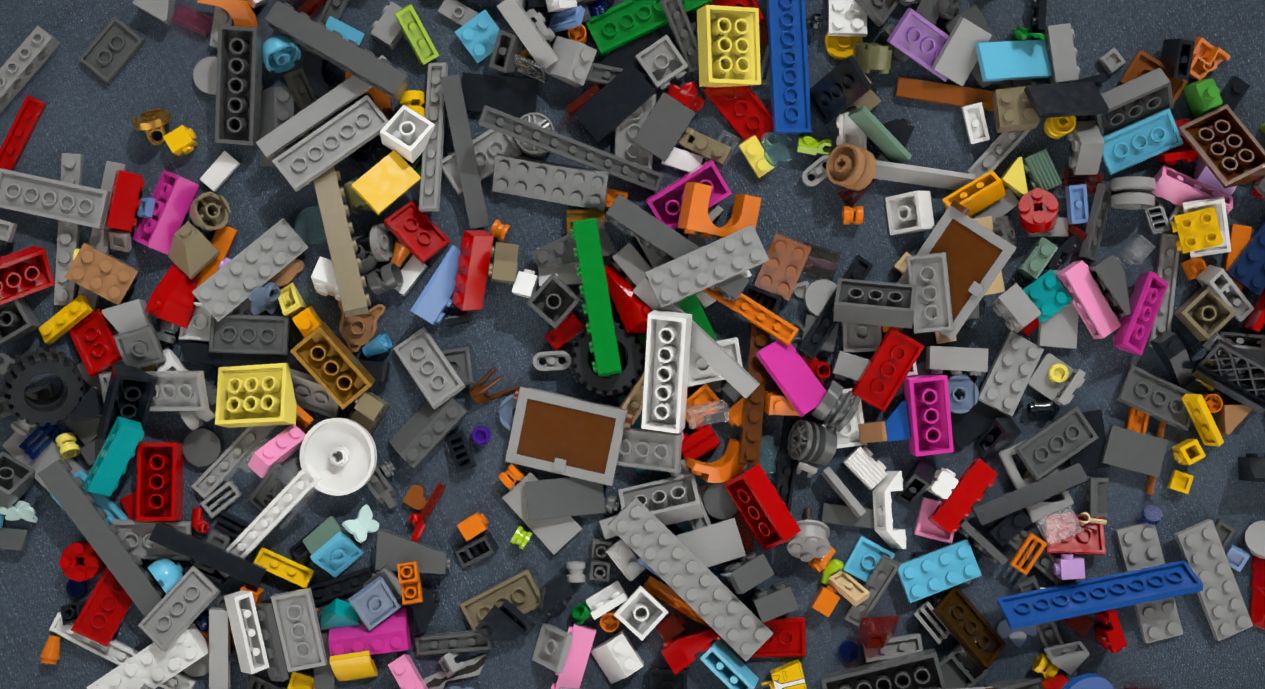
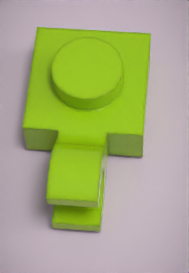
[797,136,832,155]

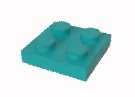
[1022,269,1073,323]

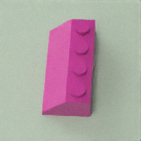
[645,160,732,230]
[132,170,199,255]
[1113,271,1169,356]
[903,375,954,457]
[328,608,412,656]

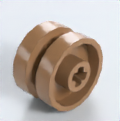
[826,143,876,191]

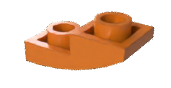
[397,561,423,605]

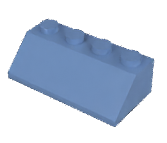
[410,245,461,325]

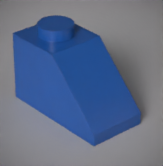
[883,401,910,442]

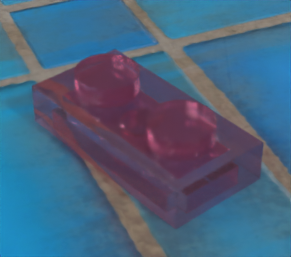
[171,3,213,38]

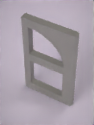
[998,440,1074,523]

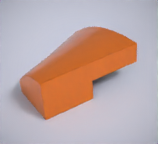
[1189,37,1231,81]

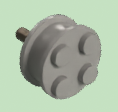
[787,507,830,562]

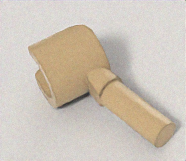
[1077,512,1107,526]

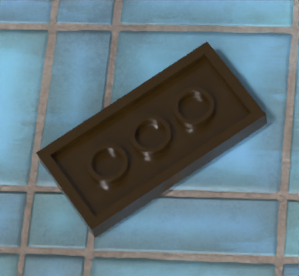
[932,585,1006,670]

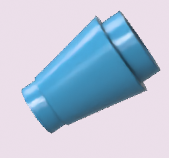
[362,334,392,358]

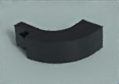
[303,52,359,106]

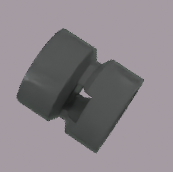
[367,262,403,295]

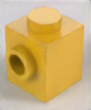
[163,125,198,156]
[1171,439,1206,465]

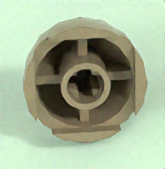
[190,192,231,231]

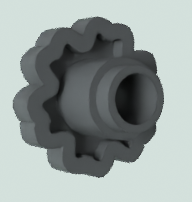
[994,216,1017,253]

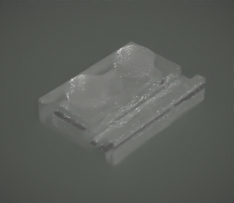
[1035,506,1085,547]

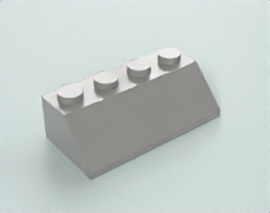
[618,473,704,525]

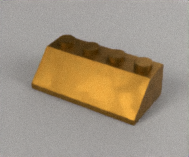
[290,322,375,409]

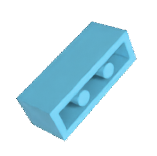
[699,639,759,689]

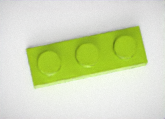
[393,4,439,65]

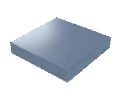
[348,576,401,631]

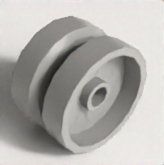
[1110,176,1156,210]

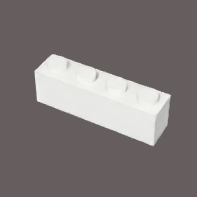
[224,590,269,674]

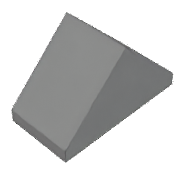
[1044,641,1089,675]

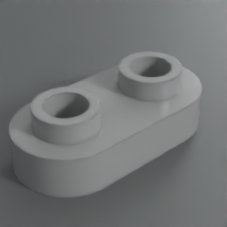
[801,155,829,187]
[533,351,571,371]

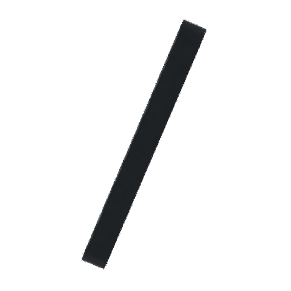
[180,342,390,382]

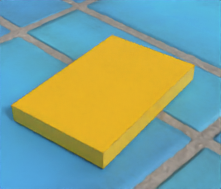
[351,149,421,215]

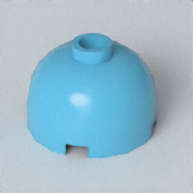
[262,35,301,73]
[147,558,185,594]

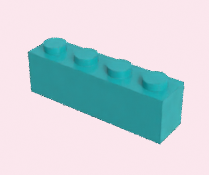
[85,416,144,497]

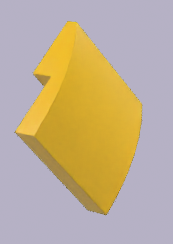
[329,651,378,682]

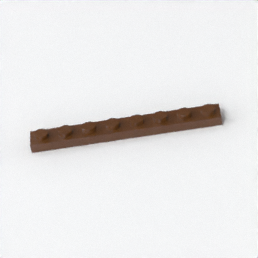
[738,322,770,466]

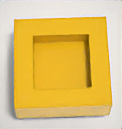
[1167,469,1194,494]

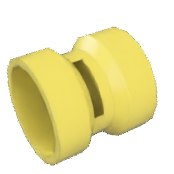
[55,432,81,459]

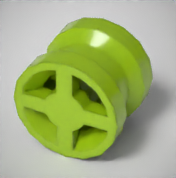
[510,526,533,550]

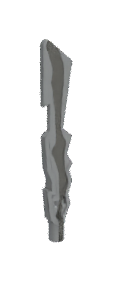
[424,654,487,689]

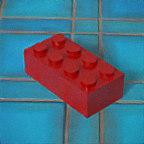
[136,443,184,521]
[723,463,801,551]

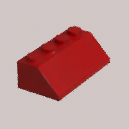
[0,245,55,305]

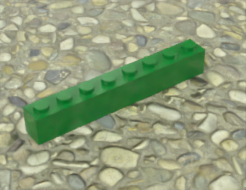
[570,218,622,377]

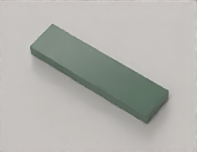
[848,105,912,163]

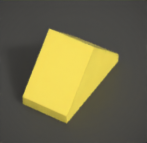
[1000,157,1028,198]
[278,282,307,317]

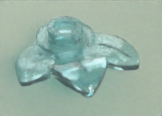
[761,132,792,167]
[759,435,779,473]

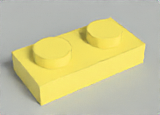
[738,135,775,178]

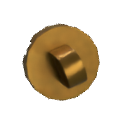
[131,108,172,145]

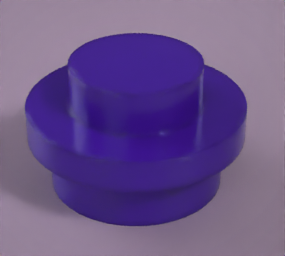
[471,426,491,445]

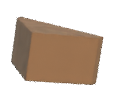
[1217,404,1252,435]
[858,421,887,443]

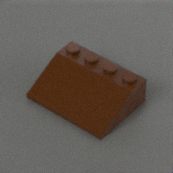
[1178,104,1265,188]

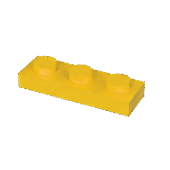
[38,294,93,345]
[1182,394,1224,446]
[254,547,315,589]

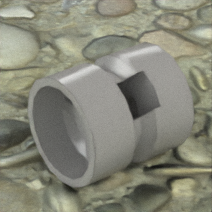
[180,399,216,430]

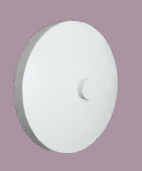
[300,417,377,496]

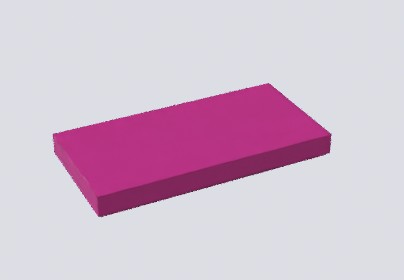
[755,340,827,417]

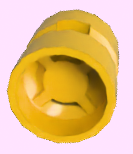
[399,90,425,118]
[1044,116,1076,139]

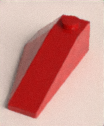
[144,263,201,329]
[605,266,652,334]
[661,626,722,674]

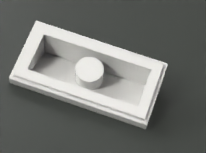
[394,255,429,296]

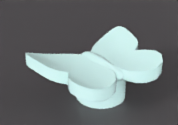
[0,501,38,523]
[342,504,379,543]

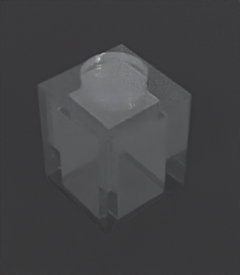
[1120,234,1155,266]

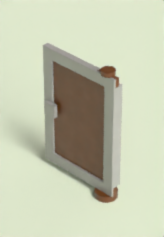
[897,200,1017,340]
[505,386,634,486]

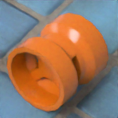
[568,24,587,44]
[842,206,864,225]
[1202,394,1223,413]
[498,463,525,490]
[600,609,621,632]

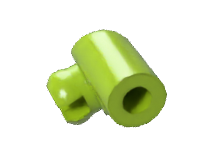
[821,559,844,584]

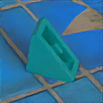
[320,598,360,630]

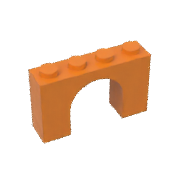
[677,182,762,240]

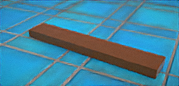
[895,77,995,112]

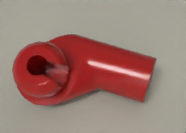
[191,507,210,535]
[409,513,426,542]

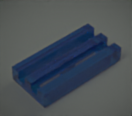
[19,423,62,460]

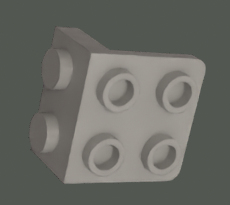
[1028,353,1086,405]

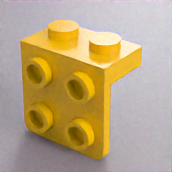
[1170,207,1223,254]

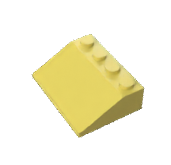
[697,5,761,87]
[215,363,297,428]

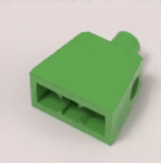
[1183,78,1223,119]

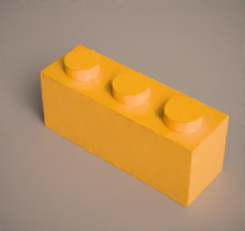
[942,170,1006,217]

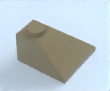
[168,221,220,280]

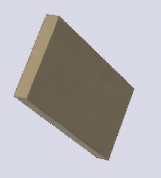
[460,569,541,630]

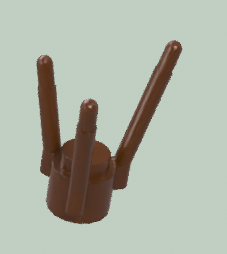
[469,367,519,404]

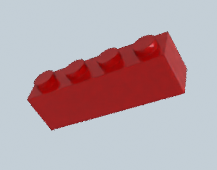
[452,230,494,310]
[928,459,998,534]

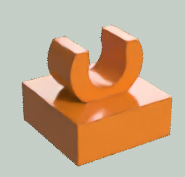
[1181,256,1207,280]

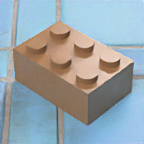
[64,242,139,305]

